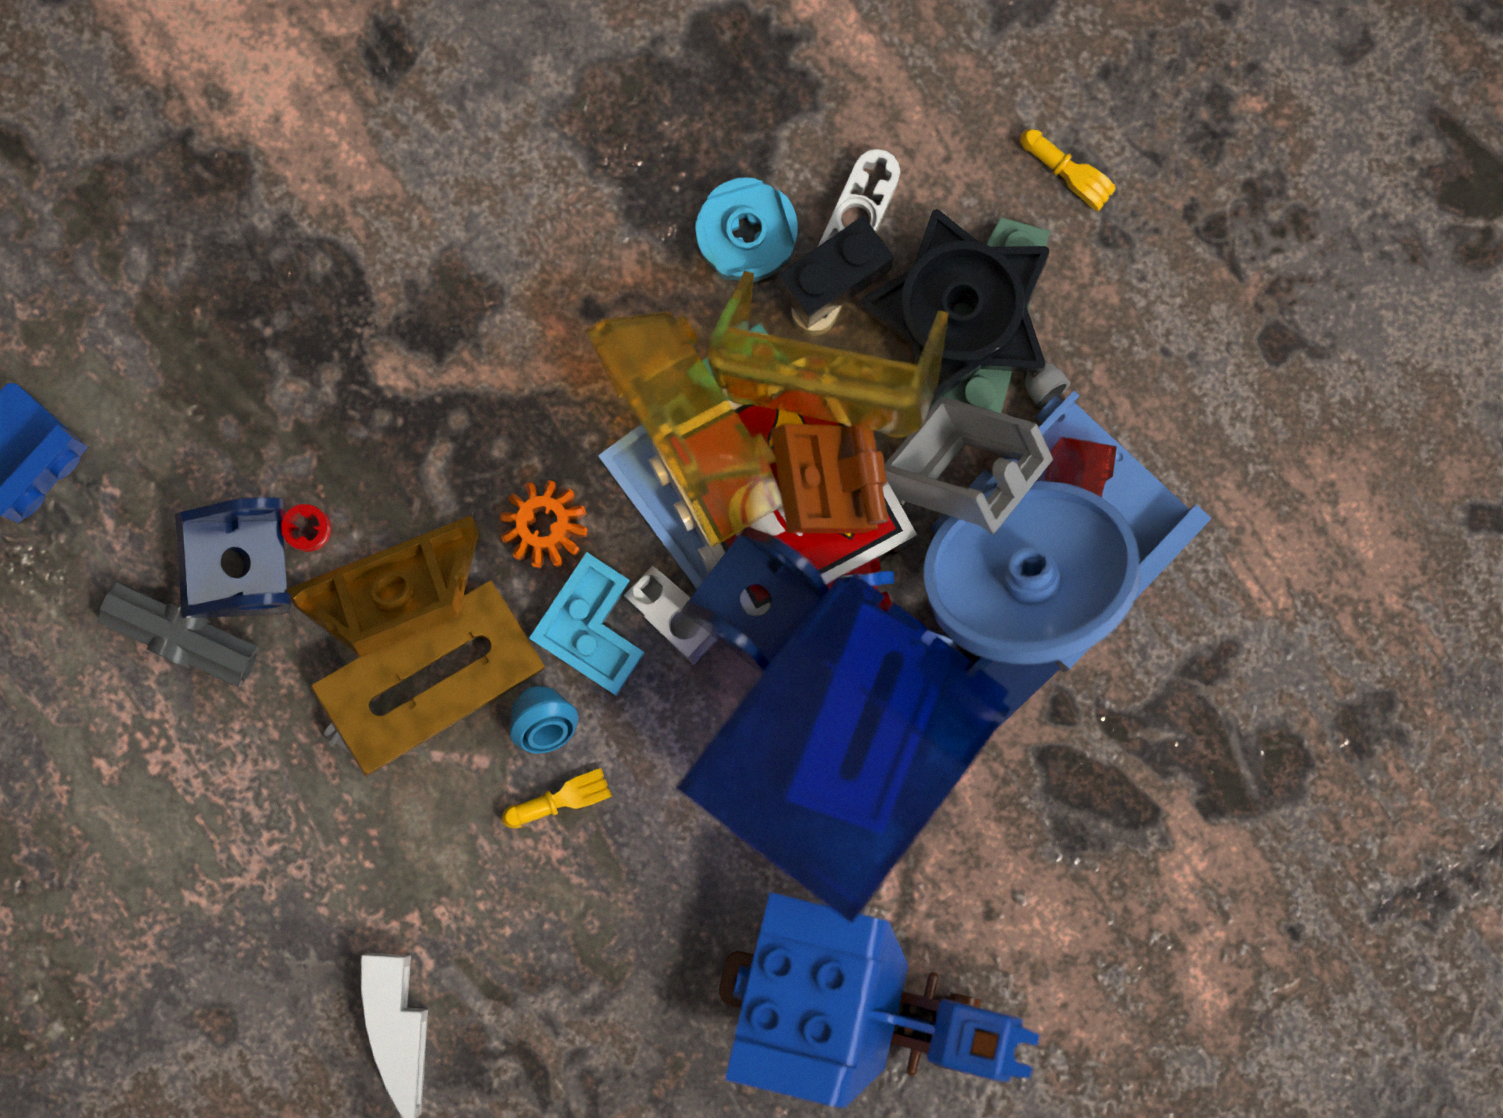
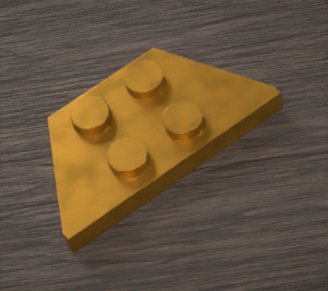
[286,515,479,656]

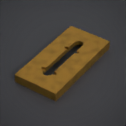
[311,580,545,777]

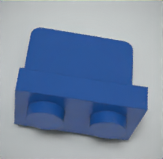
[0,383,88,523]

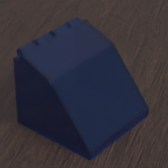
[676,574,1011,923]

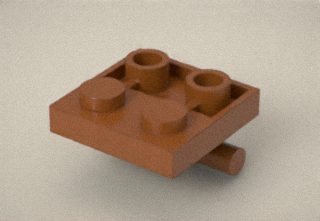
[771,416,888,533]

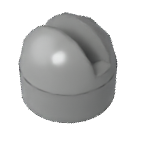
[1025,362,1071,408]

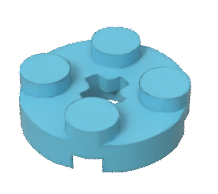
[696,178,798,282]

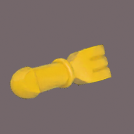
[1020,129,1115,212]
[502,767,612,829]

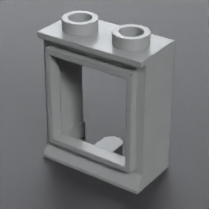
[885,396,1053,535]

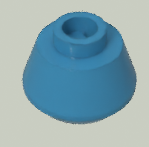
[509,686,579,754]

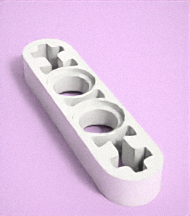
[791,149,900,336]

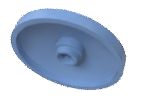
[924,481,1140,664]

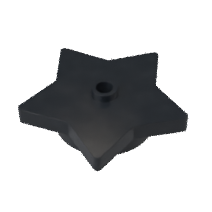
[861,209,1049,404]

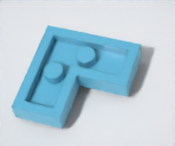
[529,552,645,696]

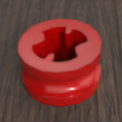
[281,504,331,552]

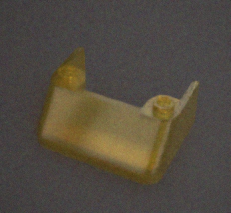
[708,271,949,437]
[585,311,783,547]

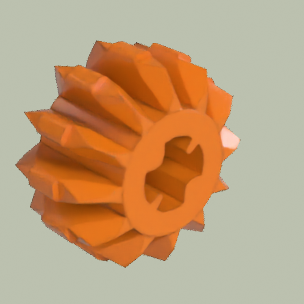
[500,480,588,569]

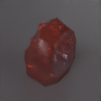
[1045,436,1117,497]

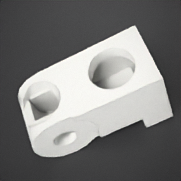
[624,566,718,665]

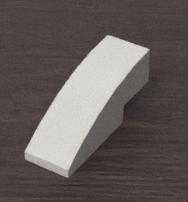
[361,953,428,1118]

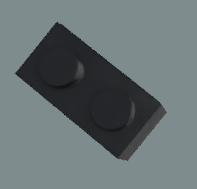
[778,215,894,329]

